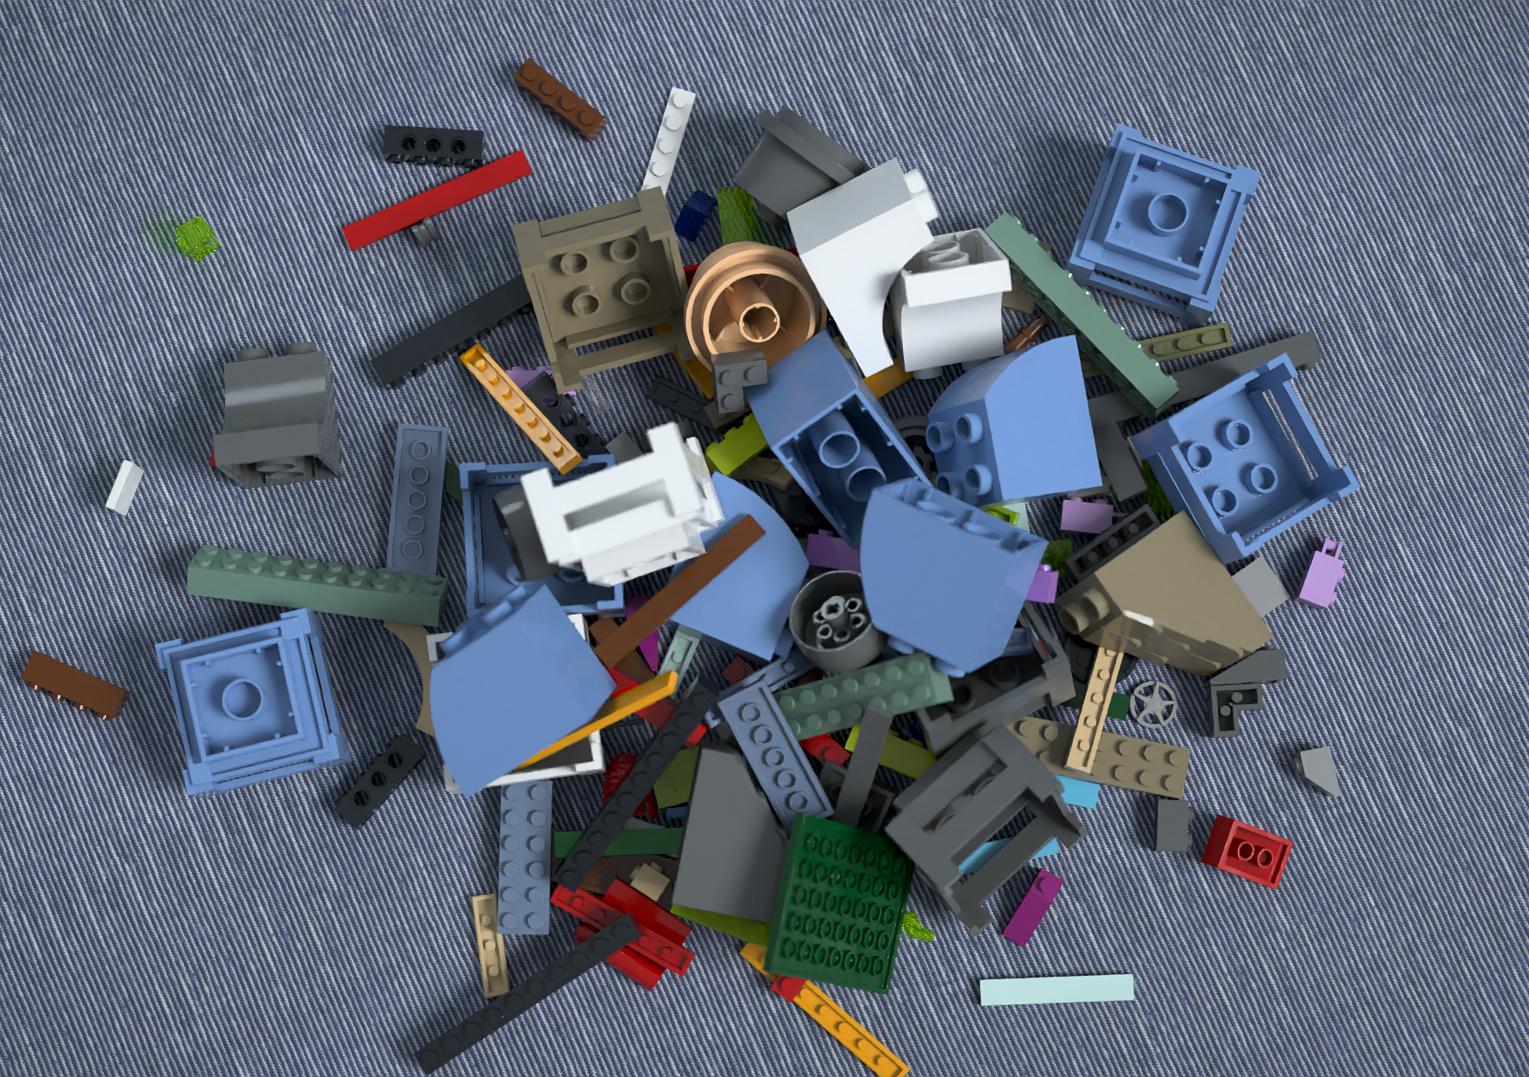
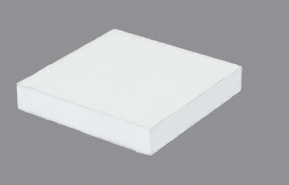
[105,460,144,516]

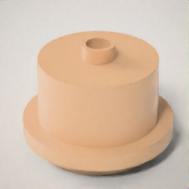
[684,241,827,372]

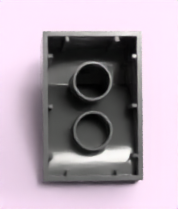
[212,342,344,489]

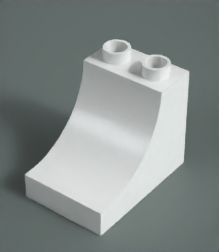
[786,157,939,377]
[889,228,1012,379]

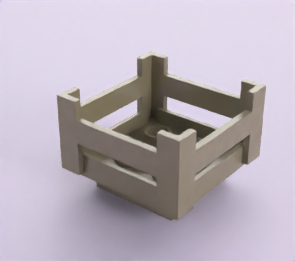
[512,186,697,394]

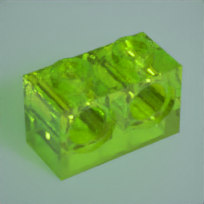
[174,215,222,261]

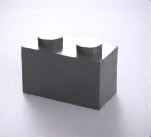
[1153,799,1193,853]

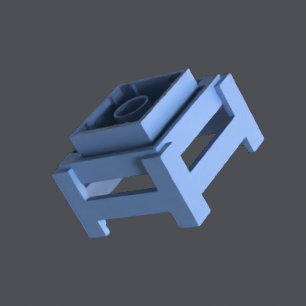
[1065,123,1261,329]
[1130,353,1360,565]
[459,454,626,619]
[155,608,353,799]

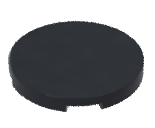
[1063,632,1138,684]

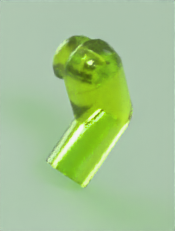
[902,912,935,943]

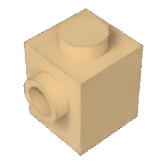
[630,862,671,901]

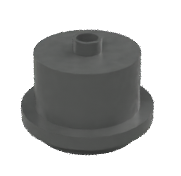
[732,104,872,231]

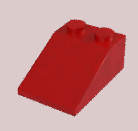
[1201,814,1293,890]

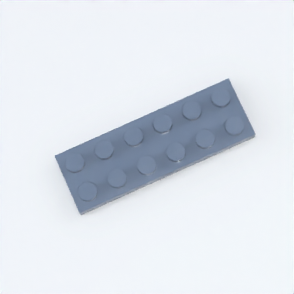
[386,423,449,576]
[717,677,834,835]
[497,781,553,935]

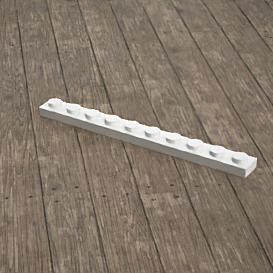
[641,87,696,198]

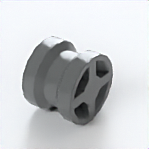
[410,218,440,249]

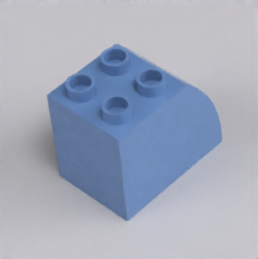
[742,329,934,549]
[926,335,1103,509]
[663,471,812,667]
[860,477,1048,677]
[430,584,617,799]

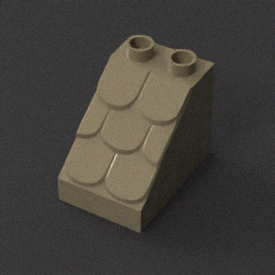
[1055,510,1274,677]

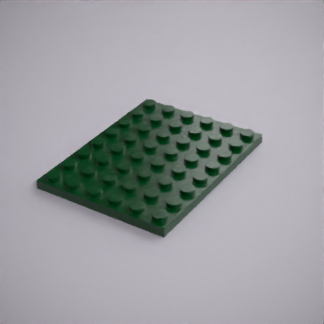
[762,812,915,995]

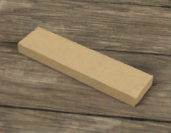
[471,893,510,999]

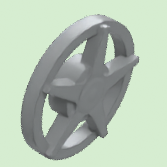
[1129,681,1177,728]

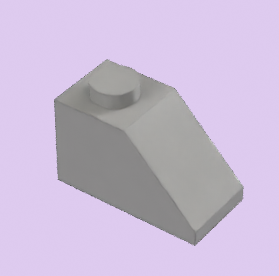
[1293,746,1341,798]

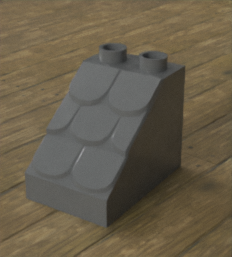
[671,738,790,923]

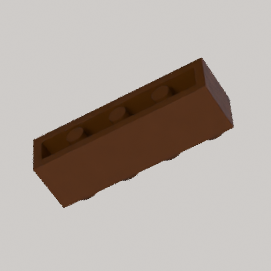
[513,58,607,144]
[21,650,131,722]

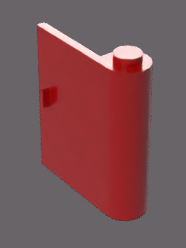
[573,877,693,992]

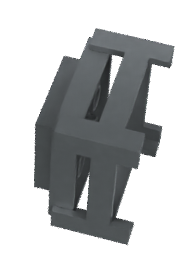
[912,600,1076,762]
[885,723,1088,937]

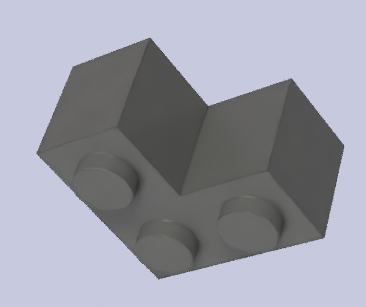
[710,348,768,414]
[1206,683,1263,738]

